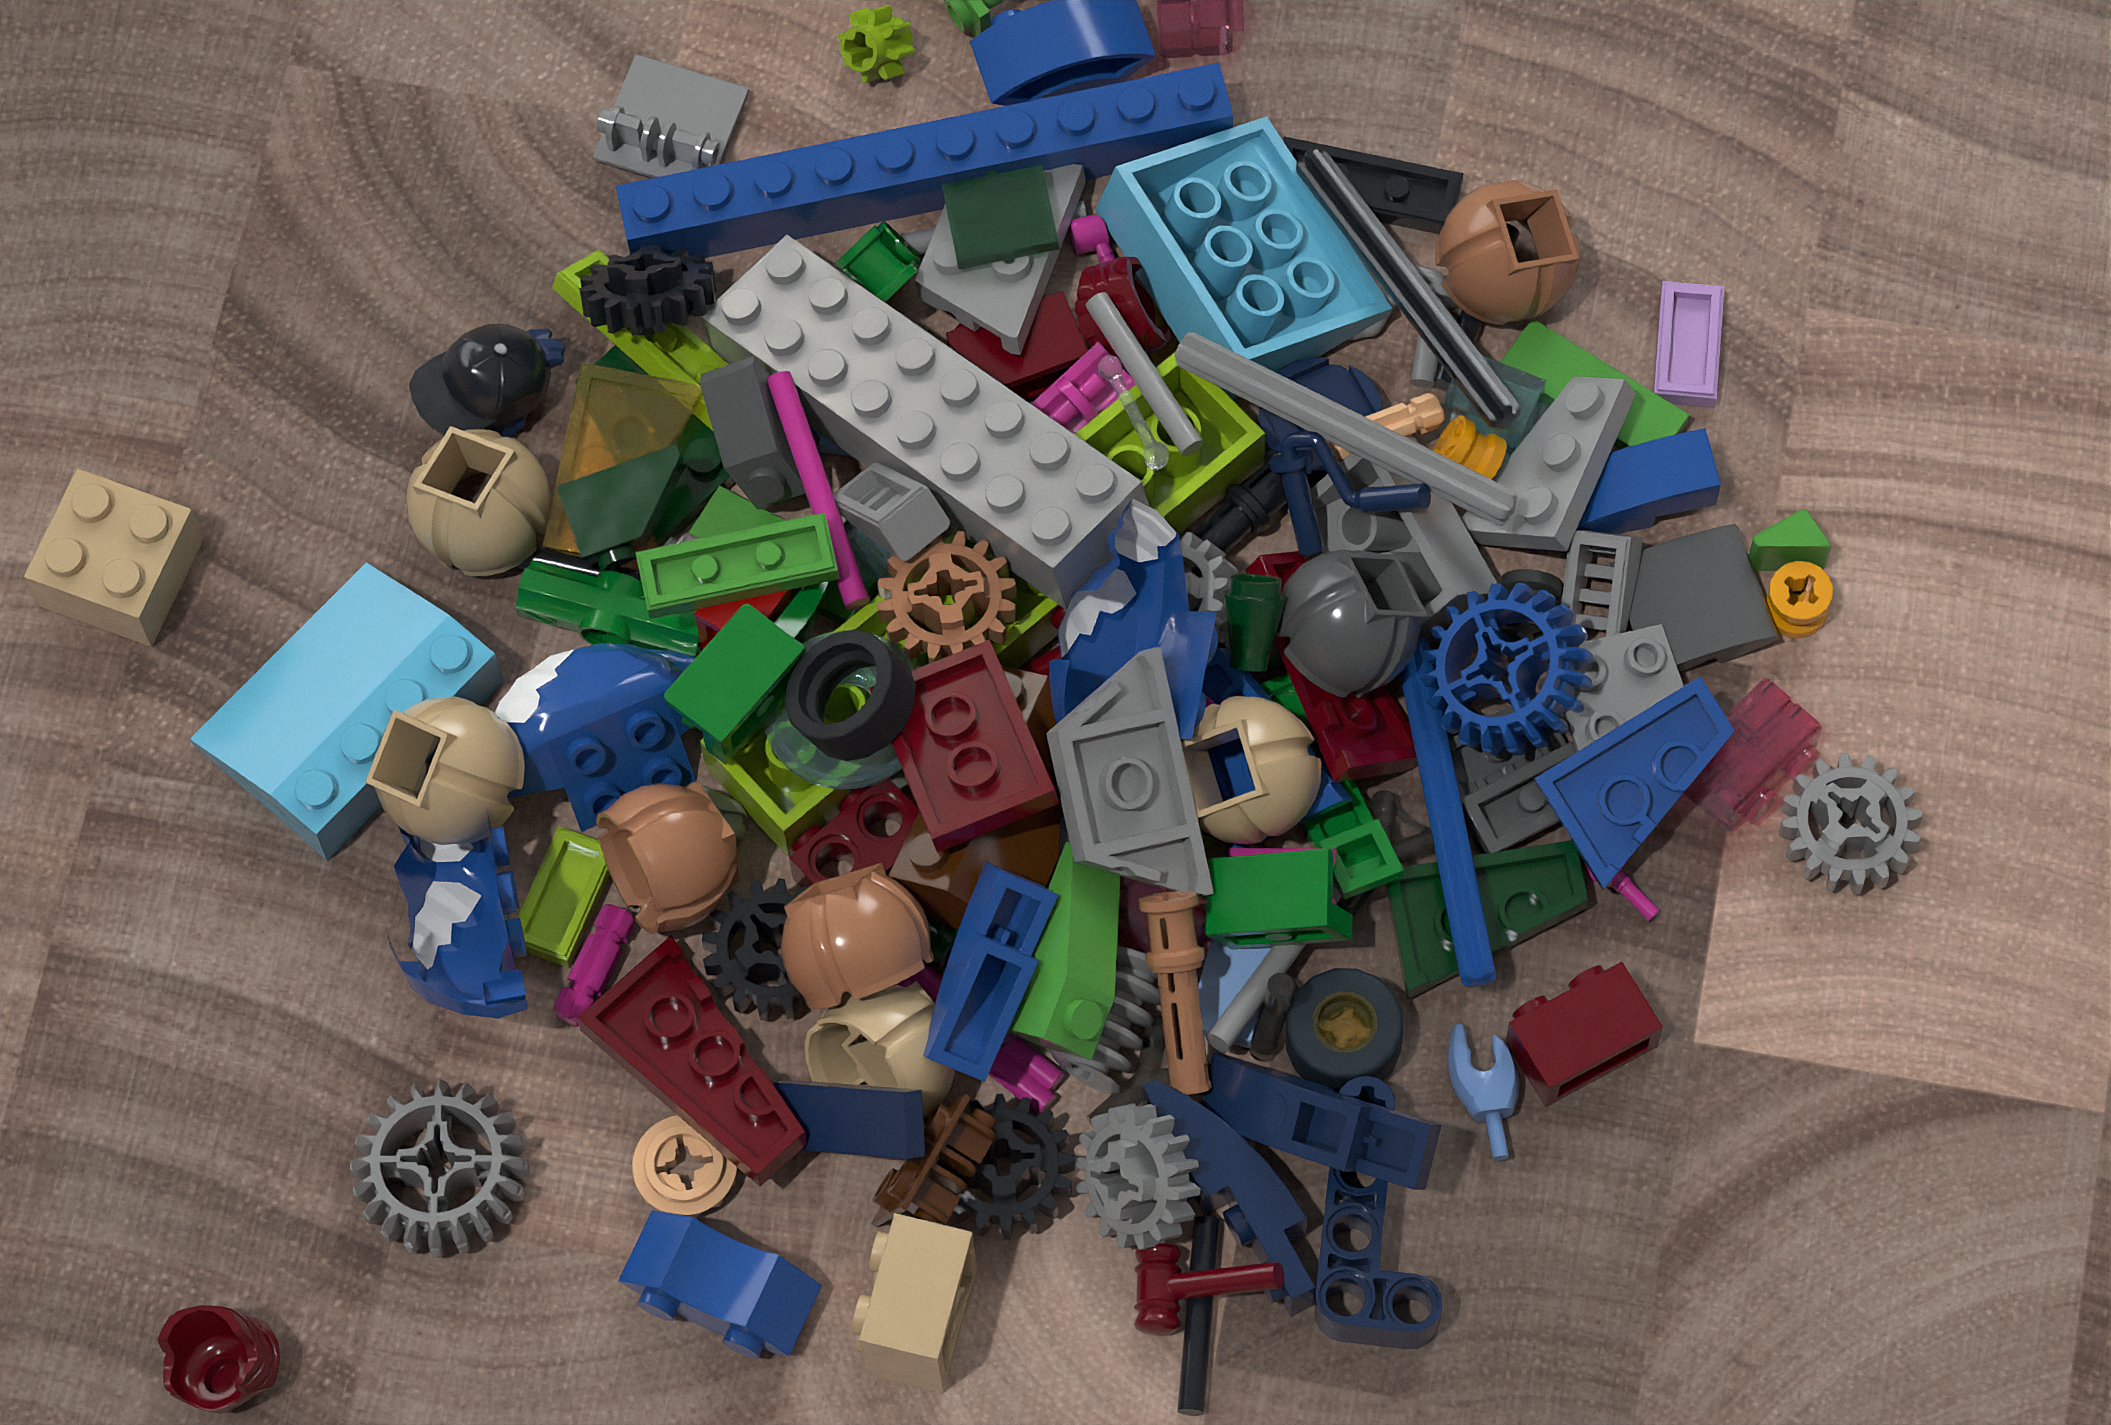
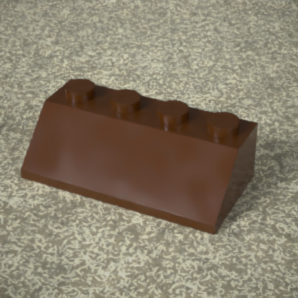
[889,665,1060,929]

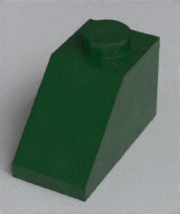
[556,444,686,570]

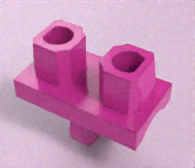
[1031,342,1135,434]

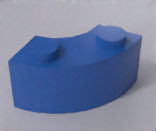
[970,0,1156,106]
[618,1210,822,1359]

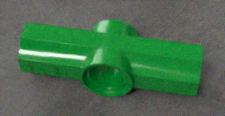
[515,560,702,657]

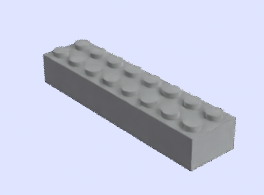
[700,235,1149,610]

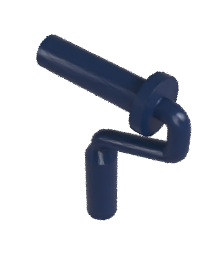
[1269,431,1431,555]

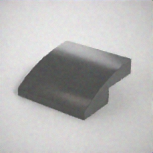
[1609,524,1779,672]
[1448,692,1576,853]

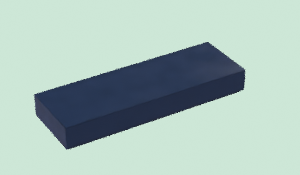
[773,1080,925,1159]

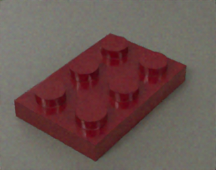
[869,640,1059,853]

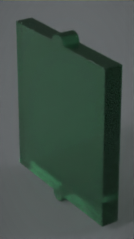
[942,165,1060,269]

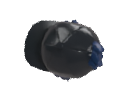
[409,323,566,438]

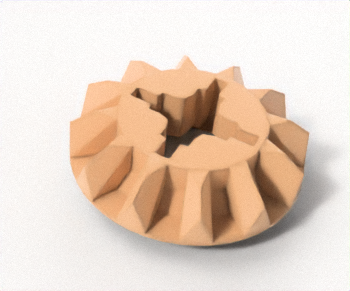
[632,1115,737,1218]

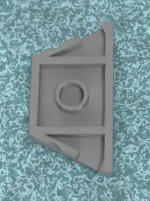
[914,164,1086,355]
[1046,647,1214,896]

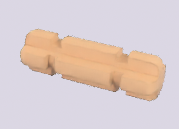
[1325,393,1445,463]

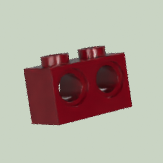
[789,774,919,888]

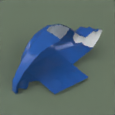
[1049,498,1218,740]
[495,643,696,832]
[386,812,528,1019]

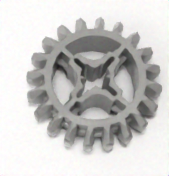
[350,1079,530,1258]

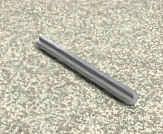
[1175,332,1517,525]

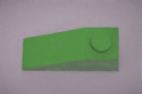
[1008,842,1120,1060]

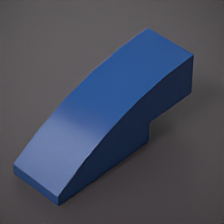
[1530,428,1721,551]
[923,861,1058,1082]

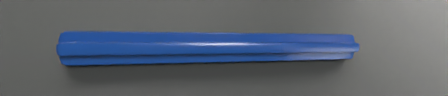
[1400,636,1496,988]

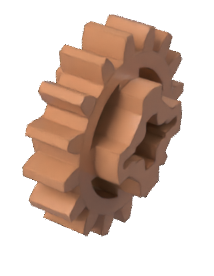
[877,531,1017,664]

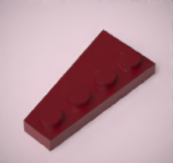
[1245,551,1418,783]
[577,935,807,1187]

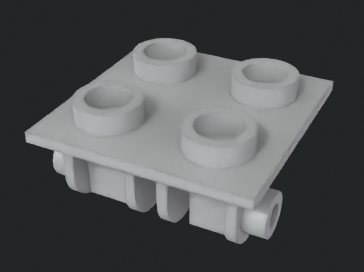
[593,54,750,178]
[1563,624,1683,752]

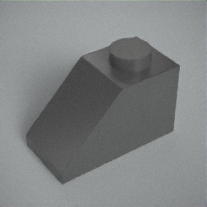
[700,356,820,509]

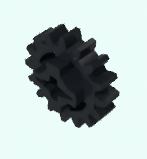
[579,245,717,335]
[702,878,809,1021]
[937,1094,1075,1240]

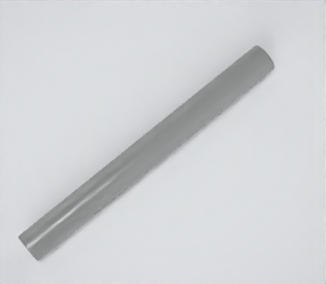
[1206,884,1342,1052]

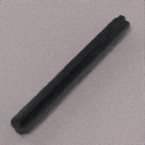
[1296,148,1521,430]

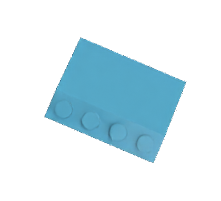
[1095,116,1393,399]
[190,562,504,861]

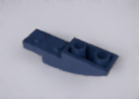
[1201,1053,1442,1190]
[1142,1080,1315,1317]

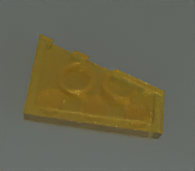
[543,363,703,556]

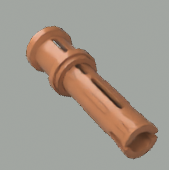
[1138,891,1212,1095]

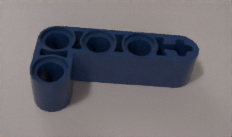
[1314,1076,1442,1349]

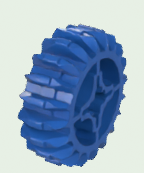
[1420,583,1595,756]

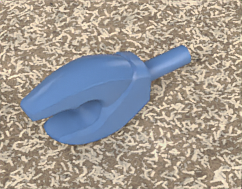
[1448,1023,1520,1161]

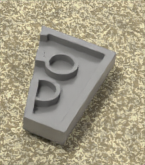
[1461,376,1636,551]

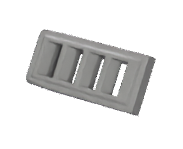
[834,462,950,561]
[1561,530,1643,642]

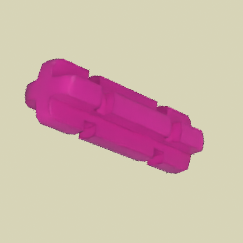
[554,904,635,1027]

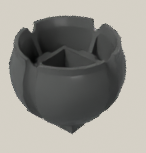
[1276,549,1429,698]

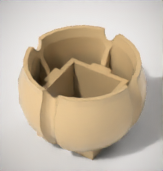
[406,426,551,576]
[365,696,525,845]
[1180,696,1321,844]
[804,981,956,1118]

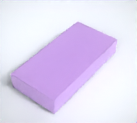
[1653,281,1725,408]

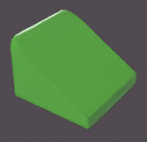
[1749,509,1831,571]

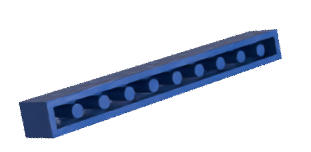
[616,62,1233,258]

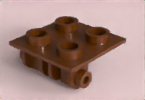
[871,1094,997,1227]

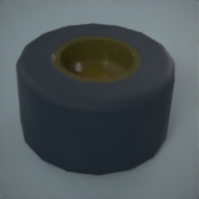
[1286,968,1403,1093]

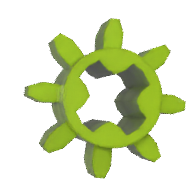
[838,5,916,83]

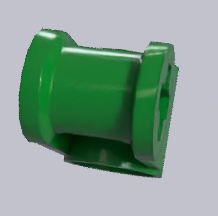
[834,221,922,302]

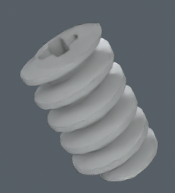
[1049,946,1161,1094]

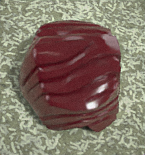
[1075,257,1173,366]
[157,1305,280,1414]

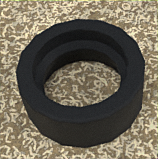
[785,629,916,761]

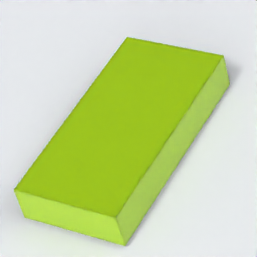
[517,826,610,968]

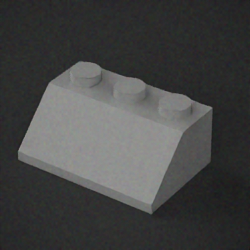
[1287,437,1497,643]

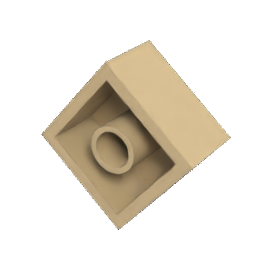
[24,468,204,647]
[851,1213,977,1393]

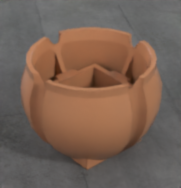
[1435,180,1581,325]
[596,782,740,935]
[781,863,934,1009]

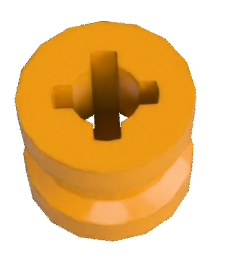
[1433,415,1507,480]
[1766,561,1833,639]

